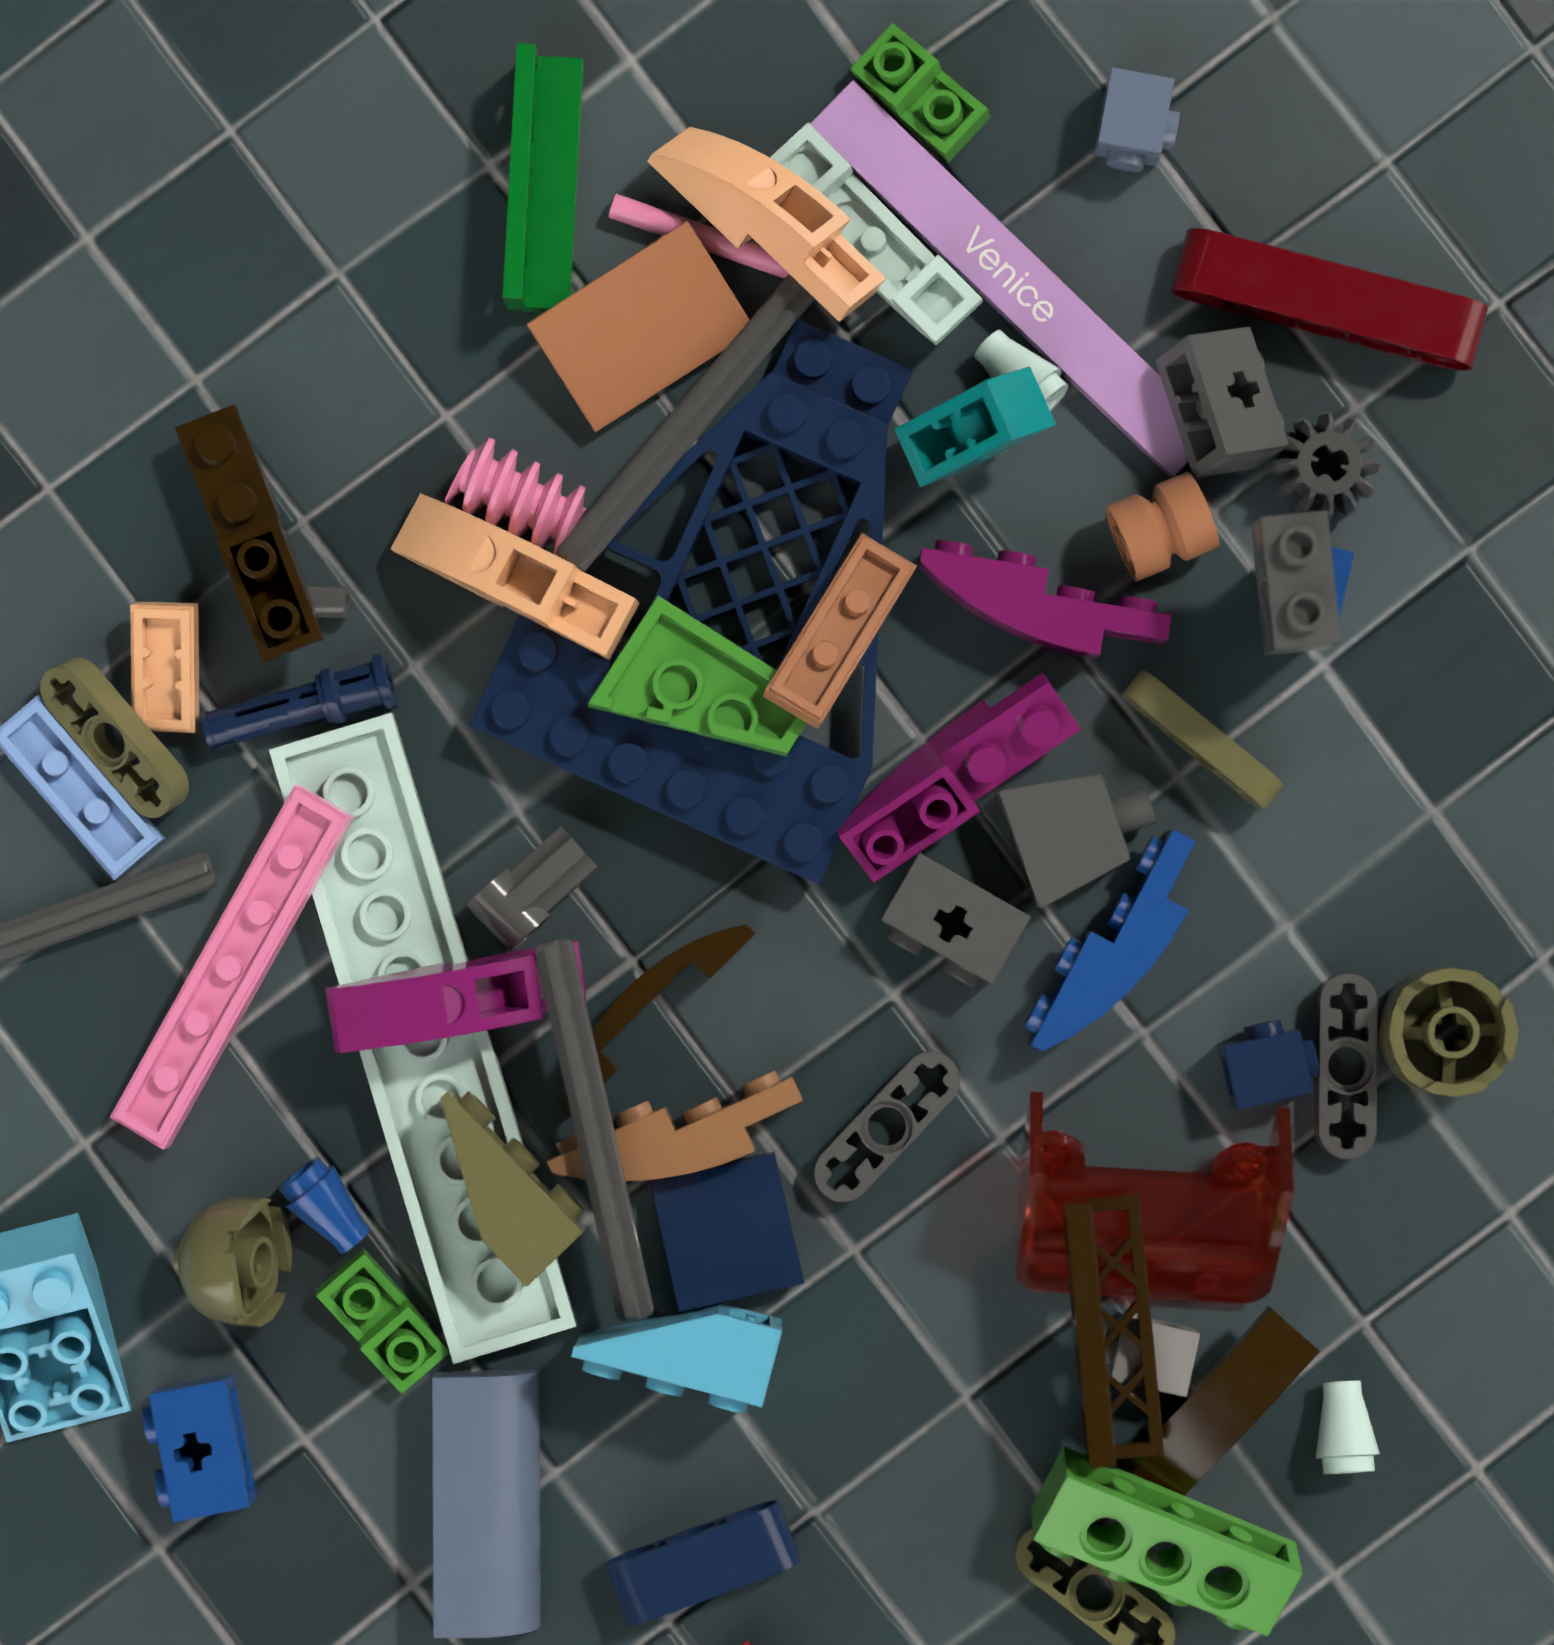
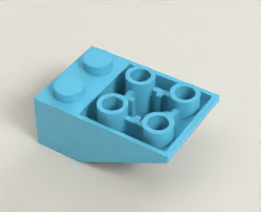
[0,1213,131,1442]
[571,1302,782,1413]

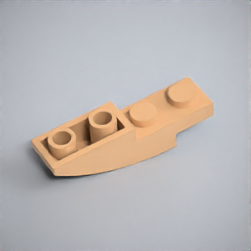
[647,127,886,322]
[390,493,640,660]

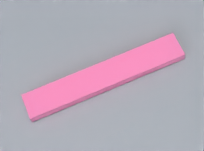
[110,785,354,1150]

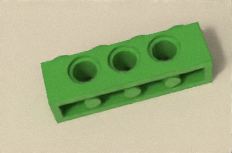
[1031,1446,1303,1636]

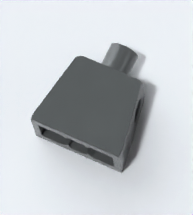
[996,774,1156,908]

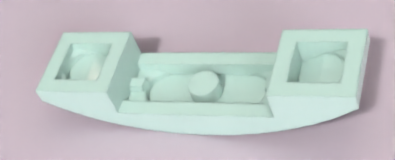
[770,123,983,345]

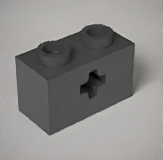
[1155,327,1289,478]
[1251,510,1341,655]
[880,853,1031,989]

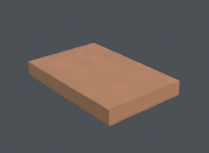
[526,221,750,432]

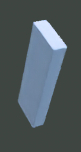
[0,694,166,881]

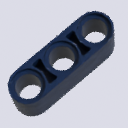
[604,1499,801,1626]

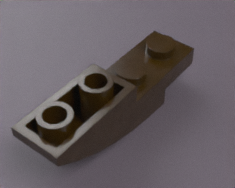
[175,404,324,663]

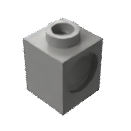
[1104,1311,1200,1397]

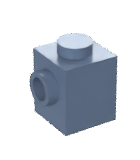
[1093,67,1180,172]

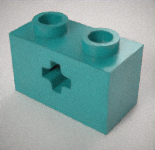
[894,366,1056,488]

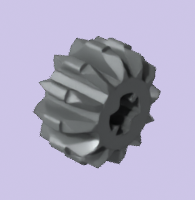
[1270,412,1381,521]

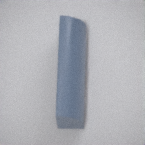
[432,1370,541,1638]

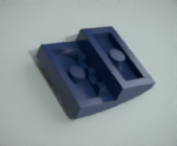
[650,1151,804,1312]

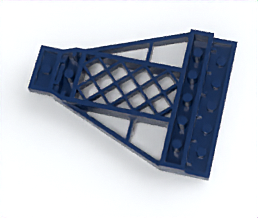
[469,318,913,885]

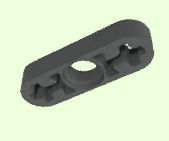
[1314,973,1378,1159]
[814,1051,960,1202]

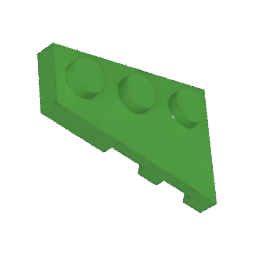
[588,596,807,756]

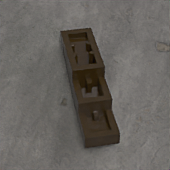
[1116,1306,1320,1496]

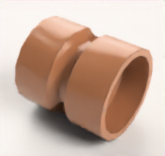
[1104,471,1220,582]

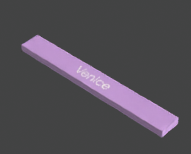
[810,80,1189,479]

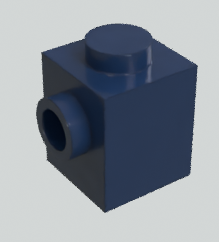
[1217,1019,1320,1109]

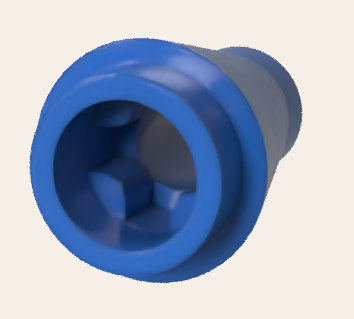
[278,1157,370,1254]

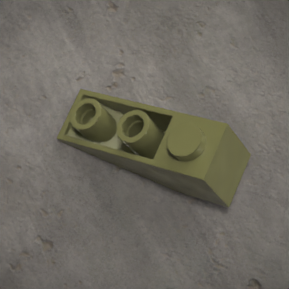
[440,1089,586,1287]

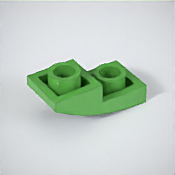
[850,23,991,163]
[315,1248,450,1394]

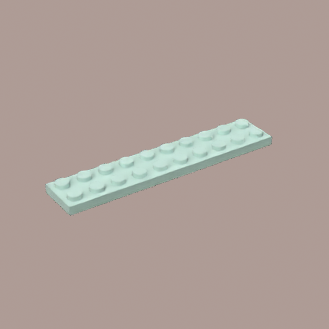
[269,713,577,1364]

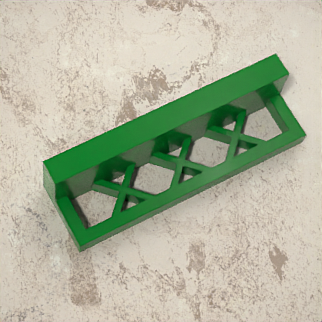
[503,43,584,313]

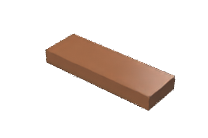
[763,533,917,729]

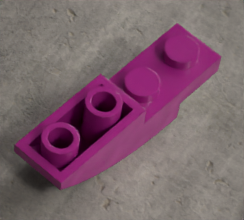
[918,540,1172,660]
[837,673,1082,882]
[325,940,587,1053]

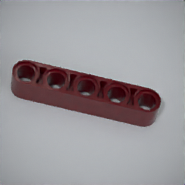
[1171,228,1488,371]

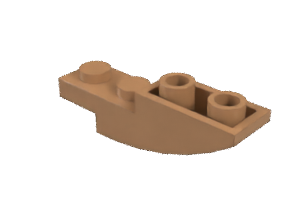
[547,1070,803,1181]

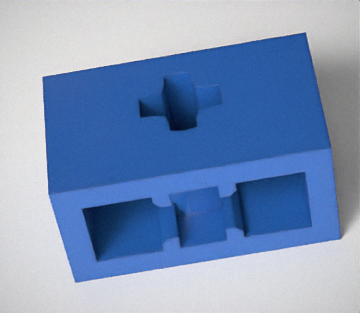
[142,1373,258,1523]

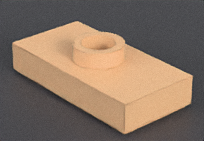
[130,601,200,733]

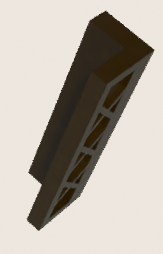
[1061,1193,1165,1468]

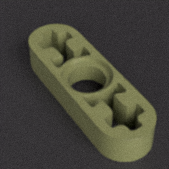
[40,657,189,818]
[1121,669,1284,811]
[1014,1523,1175,1645]

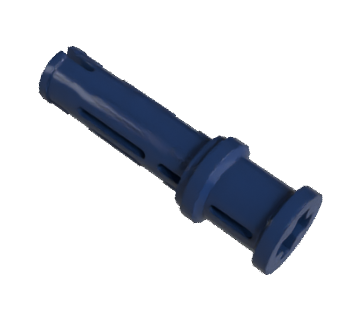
[200,652,399,752]

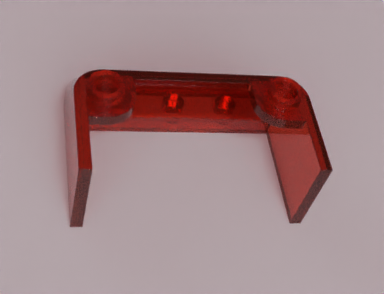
[1015,1092,1295,1304]

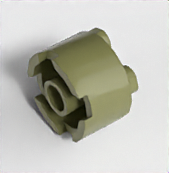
[1377,967,1519,1097]

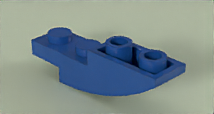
[1024,829,1196,1051]

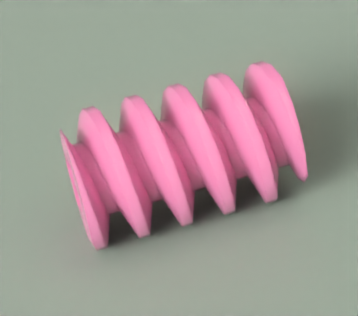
[445,437,587,556]

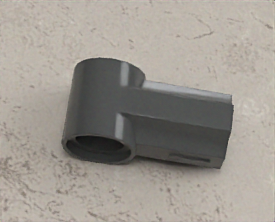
[466,826,598,953]

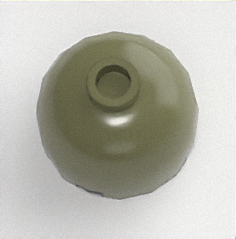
[173,1196,293,1327]

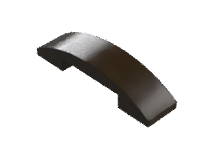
[563,924,756,1114]

